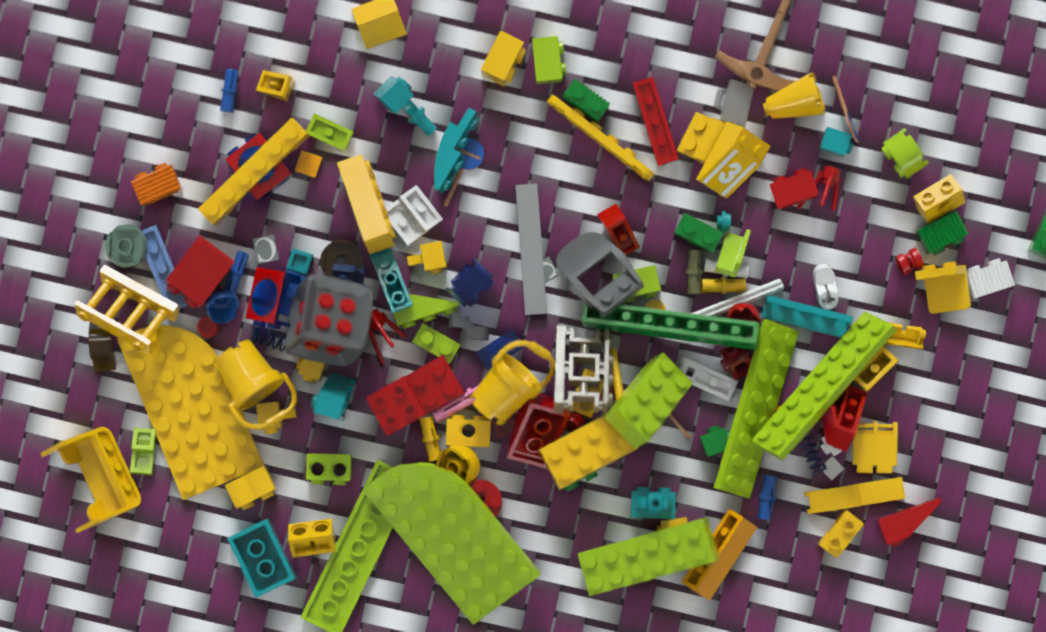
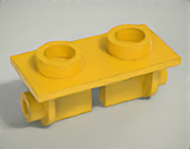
[885,322,926,349]

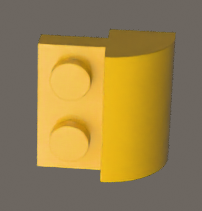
[677,112,725,165]
[853,346,899,392]

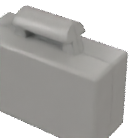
[714,79,754,127]

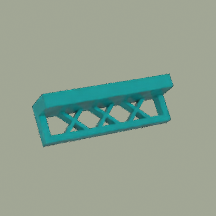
[761,295,853,338]

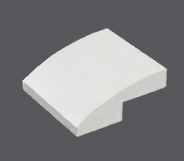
[386,185,443,248]

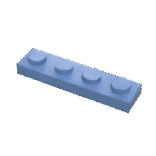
[142,225,188,310]

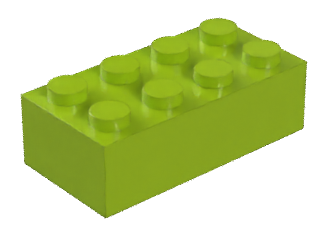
[604,352,693,448]

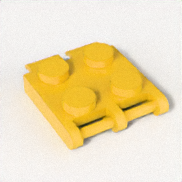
[852,421,898,473]

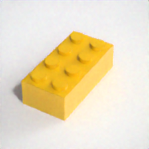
[337,154,396,255]
[539,415,639,490]

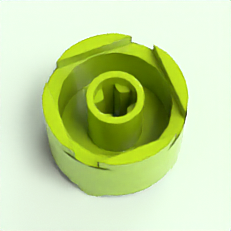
[882,128,929,179]

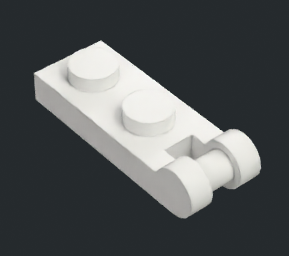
[679,357,738,401]

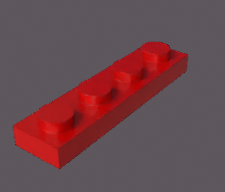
[632,77,679,166]

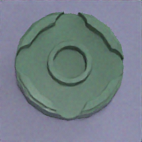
[106,224,148,268]

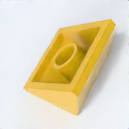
[351,0,407,49]

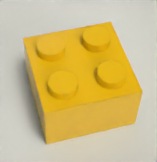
[481,30,526,87]

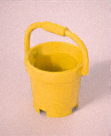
[214,339,297,430]
[470,340,556,425]

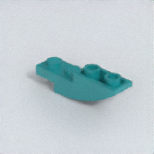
[434,108,479,194]
[370,247,413,313]

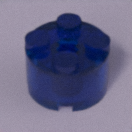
[445,257,494,308]

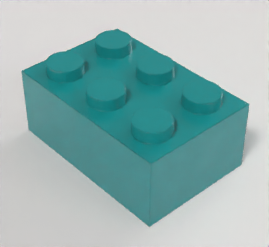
[227,519,297,598]

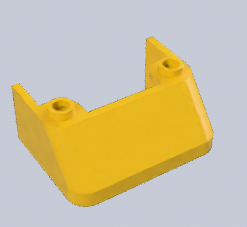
[40,427,141,533]

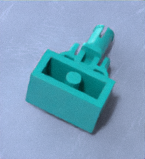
[373,76,437,136]
[630,487,676,519]

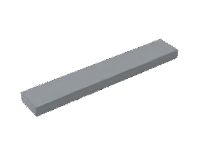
[516,184,547,316]

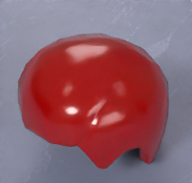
[727,303,761,327]

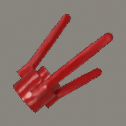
[797,166,841,211]
[368,309,406,365]

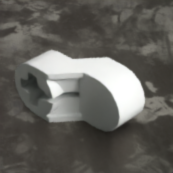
[813,264,838,310]

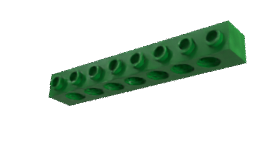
[581,303,760,350]

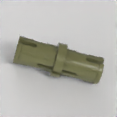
[686,250,703,294]

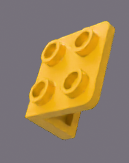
[915,262,971,314]

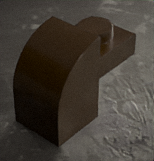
[88,322,117,372]

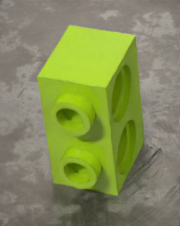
[306,453,352,485]

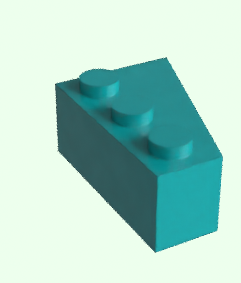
[311,372,356,421]

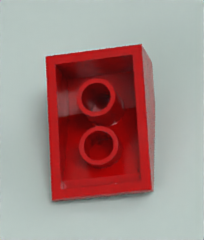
[506,394,571,469]

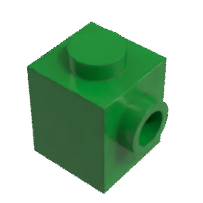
[699,425,730,457]

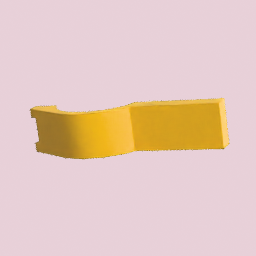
[804,477,906,514]

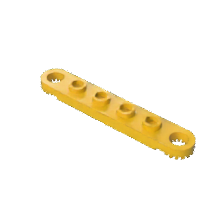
[546,95,655,181]

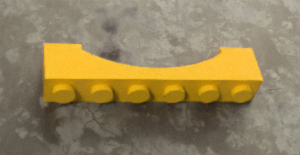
[198,118,310,226]

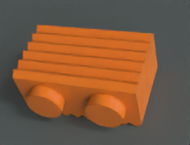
[131,163,183,207]

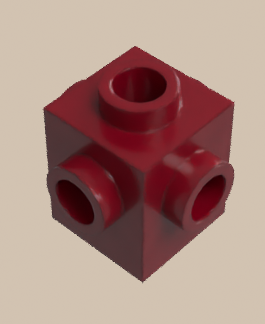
[719,346,752,381]

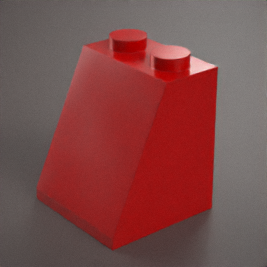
[164,235,235,309]

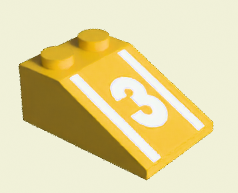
[696,122,771,199]

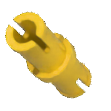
[701,277,746,294]
[419,416,440,462]

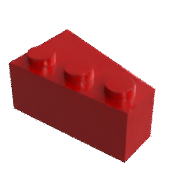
[821,385,868,452]

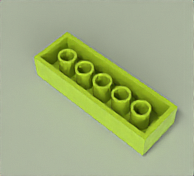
[578,517,720,596]

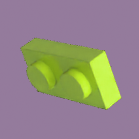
[306,113,354,152]
[412,323,461,364]

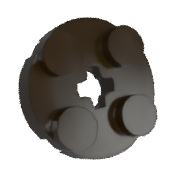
[320,239,364,277]

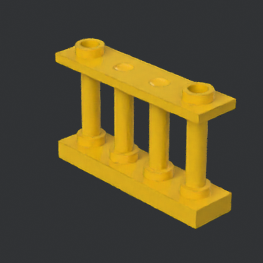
[75,265,179,355]

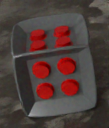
[285,275,373,366]

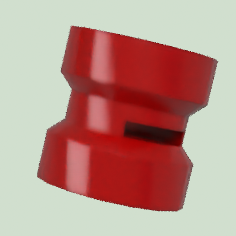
[895,247,924,276]

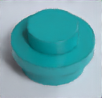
[716,211,731,233]

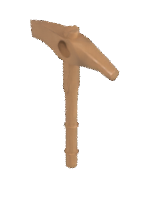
[715,0,795,91]

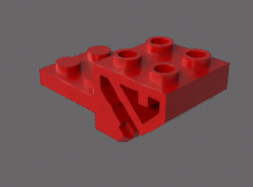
[366,355,465,436]

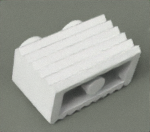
[967,258,1015,300]

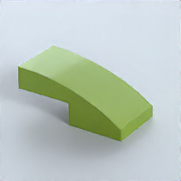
[130,427,156,476]

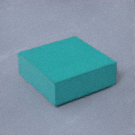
[286,248,314,276]

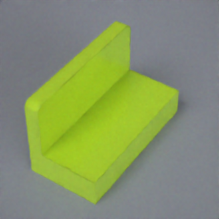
[715,229,751,278]

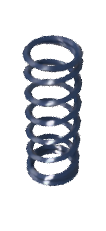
[251,326,296,357]
[799,430,827,475]

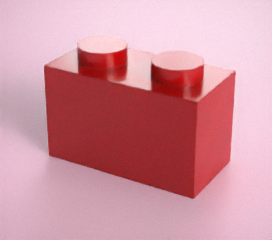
[769,168,820,210]

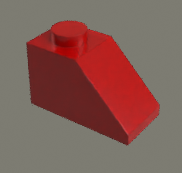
[597,204,640,256]

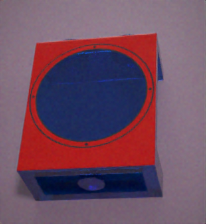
[225,133,293,202]
[245,267,301,330]

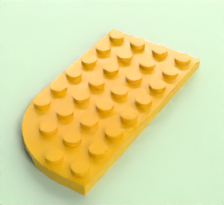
[117,325,264,500]

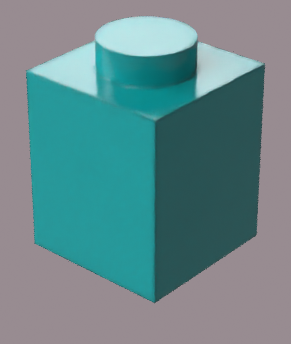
[818,127,854,158]

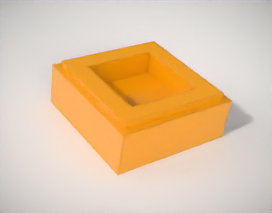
[295,150,323,178]

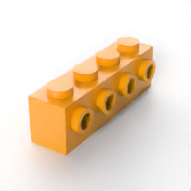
[682,509,757,601]

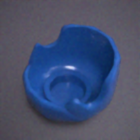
[206,290,239,324]

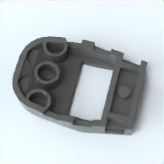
[556,232,644,318]

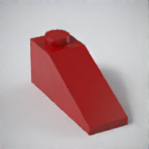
[876,498,942,547]

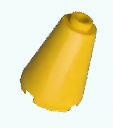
[763,72,826,119]

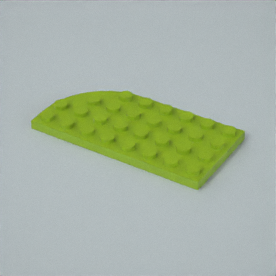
[362,462,541,625]

